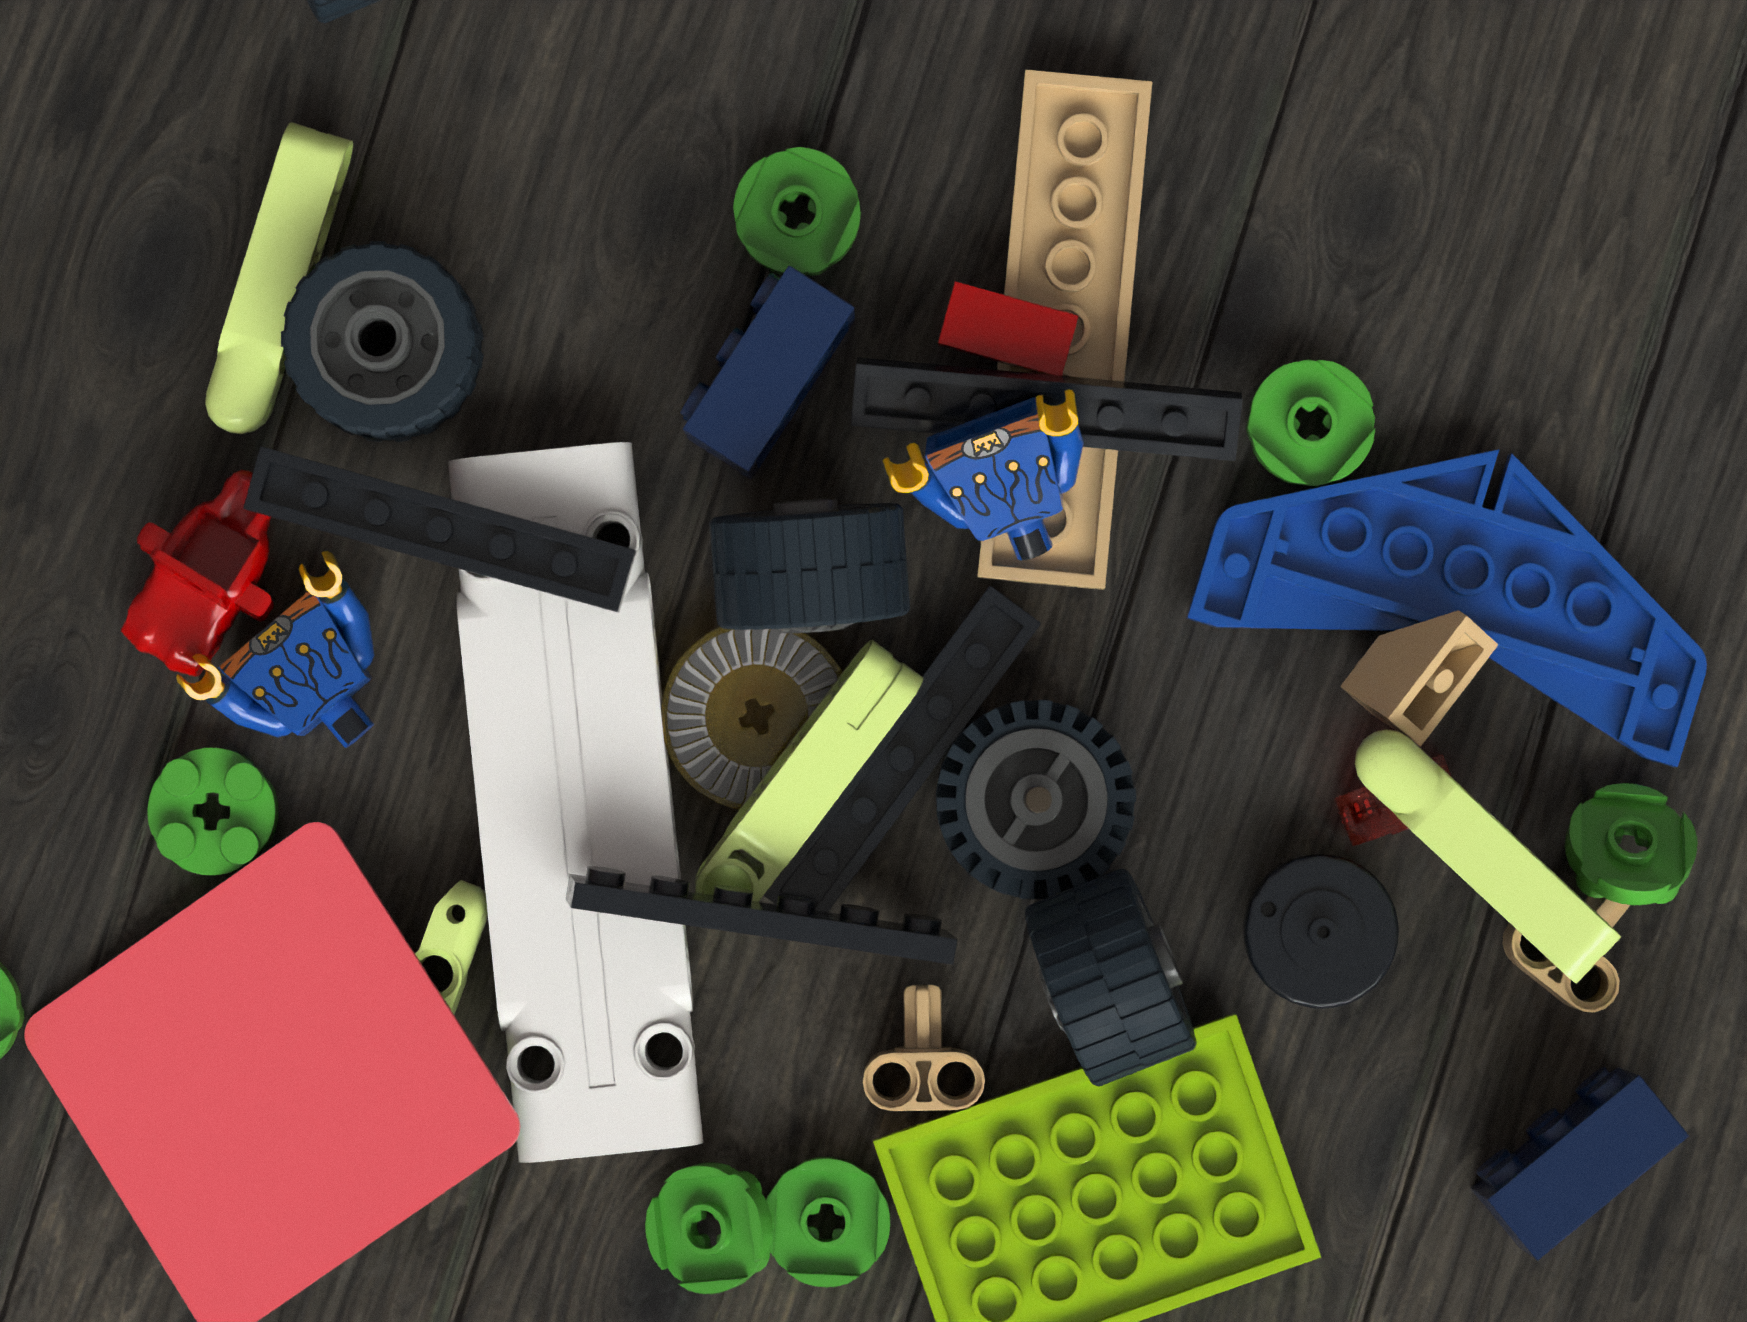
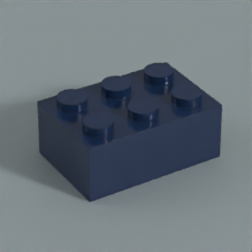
[680,266,855,480]
[1471,1067,1689,1261]

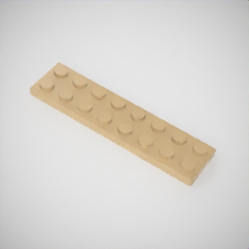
[977,70,1152,590]

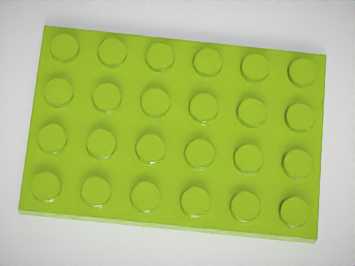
[873,1013,1321,1322]

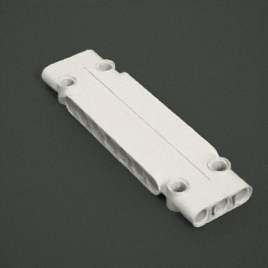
[448,442,703,1163]

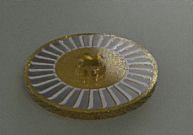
[661,627,842,809]

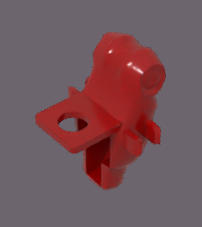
[120,470,274,677]

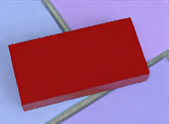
[938,281,1079,376]

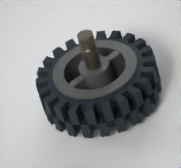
[936,700,1136,900]

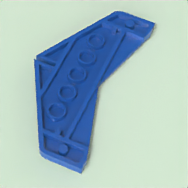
[1186,449,1707,767]

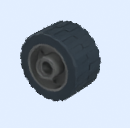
[281,241,484,442]
[709,499,910,633]
[1025,868,1197,1087]

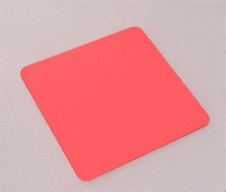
[24,822,520,1322]

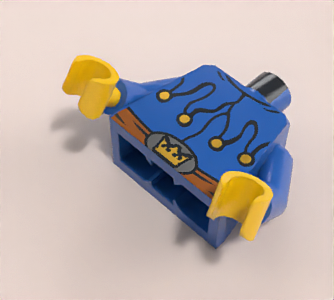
[883,389,1084,561]
[176,551,375,748]

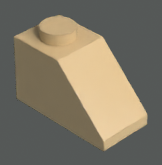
[1340,610,1498,747]

